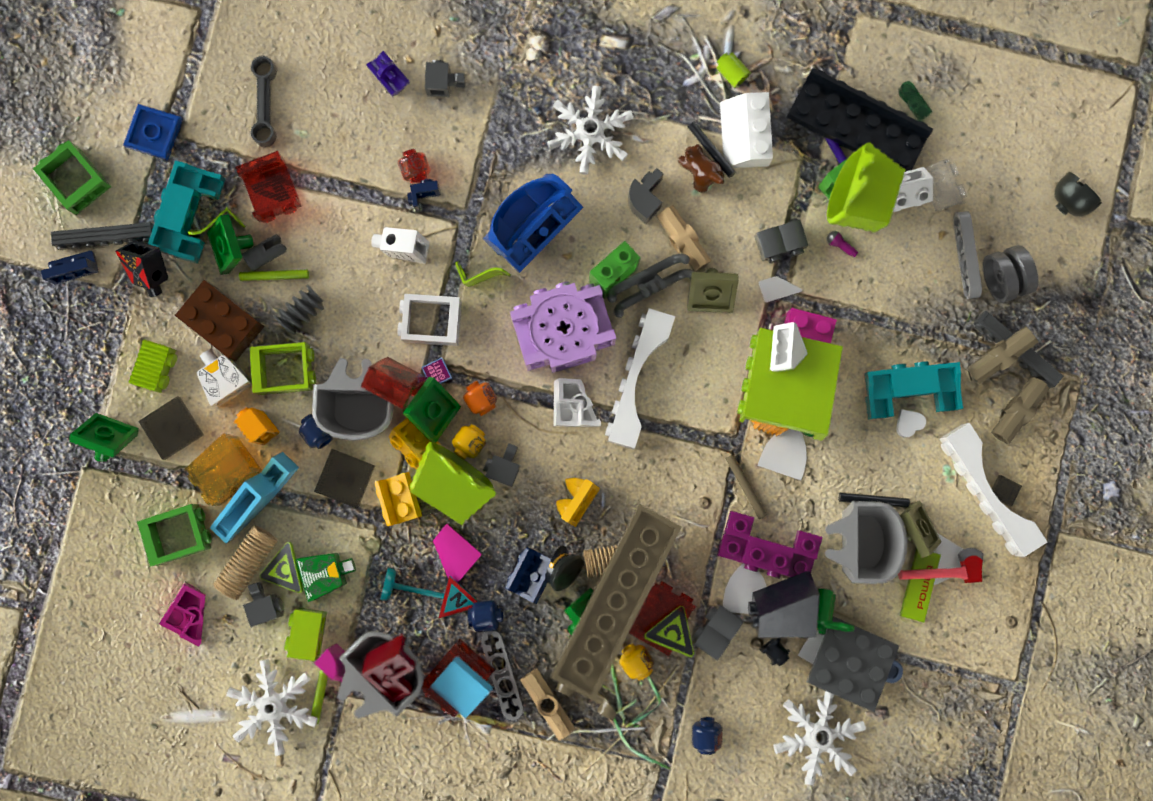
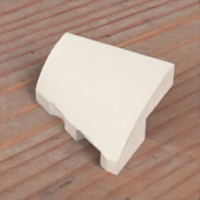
[553,378,601,427]

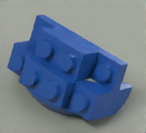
[482,174,583,273]

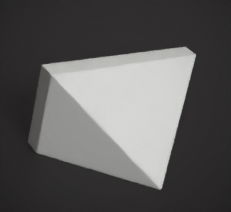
[771,322,808,372]

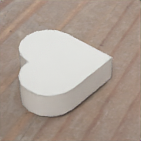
[896,409,926,438]

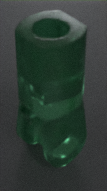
[898,81,933,121]

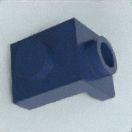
[407,179,441,212]

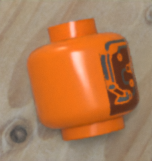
[463,381,497,416]

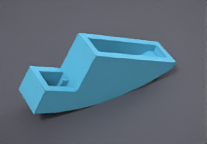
[210,452,299,544]

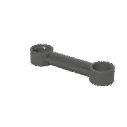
[251,56,277,147]

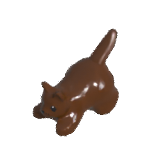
[678,144,725,193]

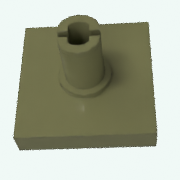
[687,268,739,313]
[900,501,942,558]

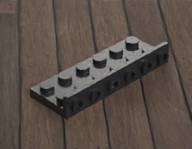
[786,68,933,172]

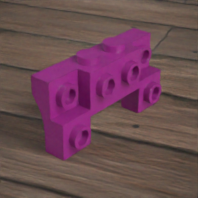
[717,511,823,579]

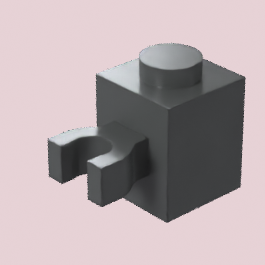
[425,60,466,97]
[483,443,521,487]
[243,582,284,627]

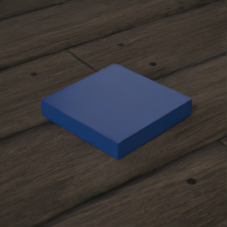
[123,104,183,161]

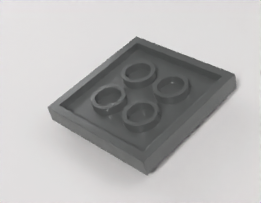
[806,616,899,712]

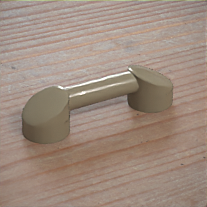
[555,682,617,720]

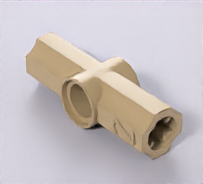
[657,205,711,272]
[520,668,576,740]

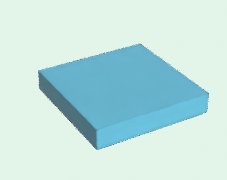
[430,656,493,719]

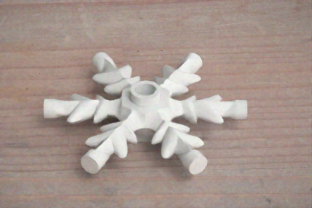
[547,86,634,175]
[226,659,318,756]
[773,691,866,786]

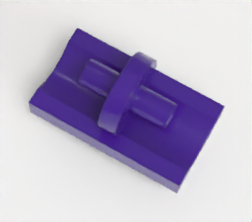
[366,51,410,97]

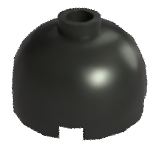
[1055,172,1102,217]

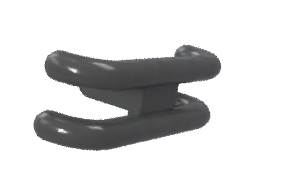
[607,254,695,318]

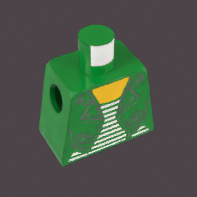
[296,553,356,602]

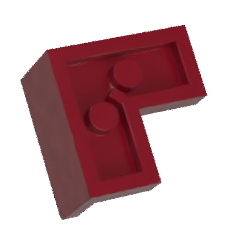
[361,634,416,703]

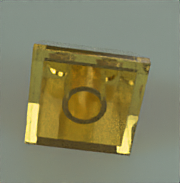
[185,433,262,506]

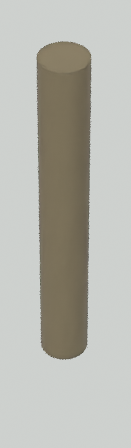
[725,454,767,519]

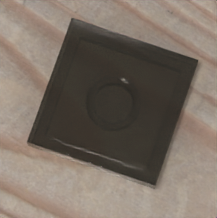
[138,396,204,460]
[314,449,375,509]

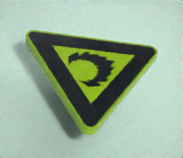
[260,542,303,593]
[644,606,694,657]

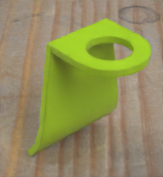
[188,207,246,235]
[455,261,511,287]

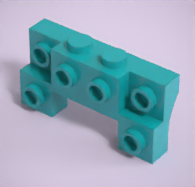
[148,160,225,264]
[864,361,963,420]

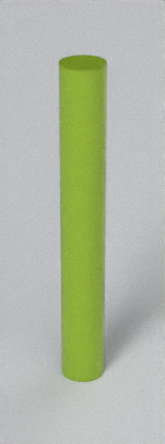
[239,270,309,281]
[311,652,328,724]

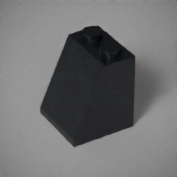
[748,571,819,638]

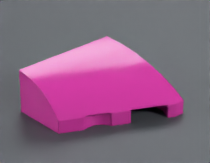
[433,524,482,583]
[159,582,205,647]
[314,644,345,682]

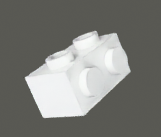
[893,167,933,212]

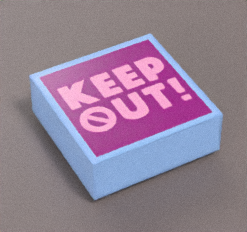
[421,358,453,384]

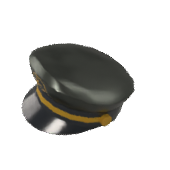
[545,546,584,591]

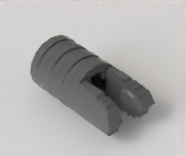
[242,235,287,271]

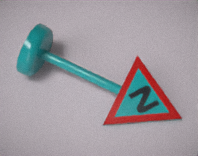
[380,567,479,619]

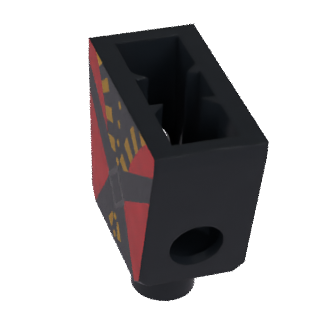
[115,241,168,297]

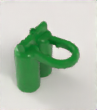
[817,588,855,635]

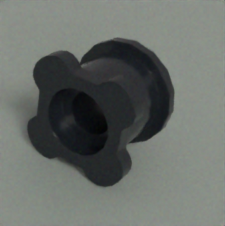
[759,638,790,666]

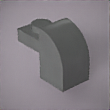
[628,168,664,224]

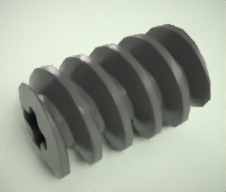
[273,284,324,335]

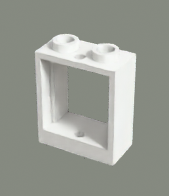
[398,294,462,346]

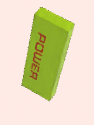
[900,548,941,623]

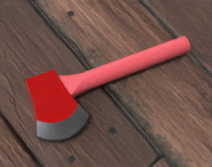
[898,548,984,583]

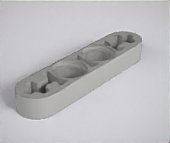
[953,211,982,299]
[481,630,524,720]

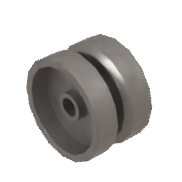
[983,245,1038,303]

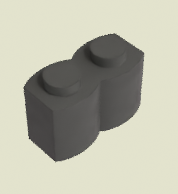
[755,220,809,263]
[692,604,744,660]

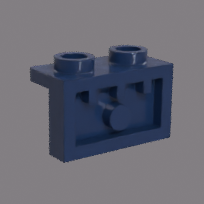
[40,250,99,285]

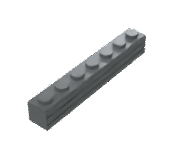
[51,222,154,250]
[973,311,1064,388]

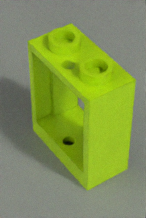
[250,342,316,395]

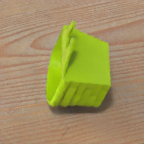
[826,143,905,232]
[410,442,496,525]

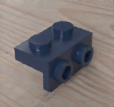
[505,547,551,604]

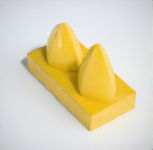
[556,478,600,527]

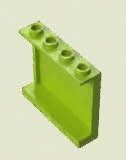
[737,328,843,441]

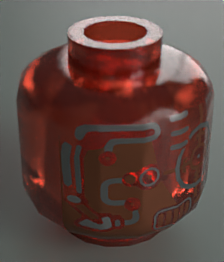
[397,149,431,184]

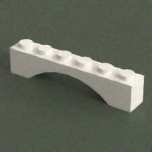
[605,308,675,450]
[939,423,1047,557]

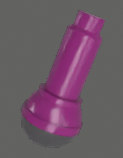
[827,231,858,257]

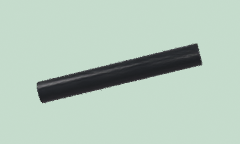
[687,122,736,178]
[838,492,910,508]

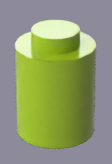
[716,52,751,88]

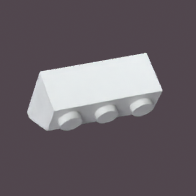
[720,92,773,168]

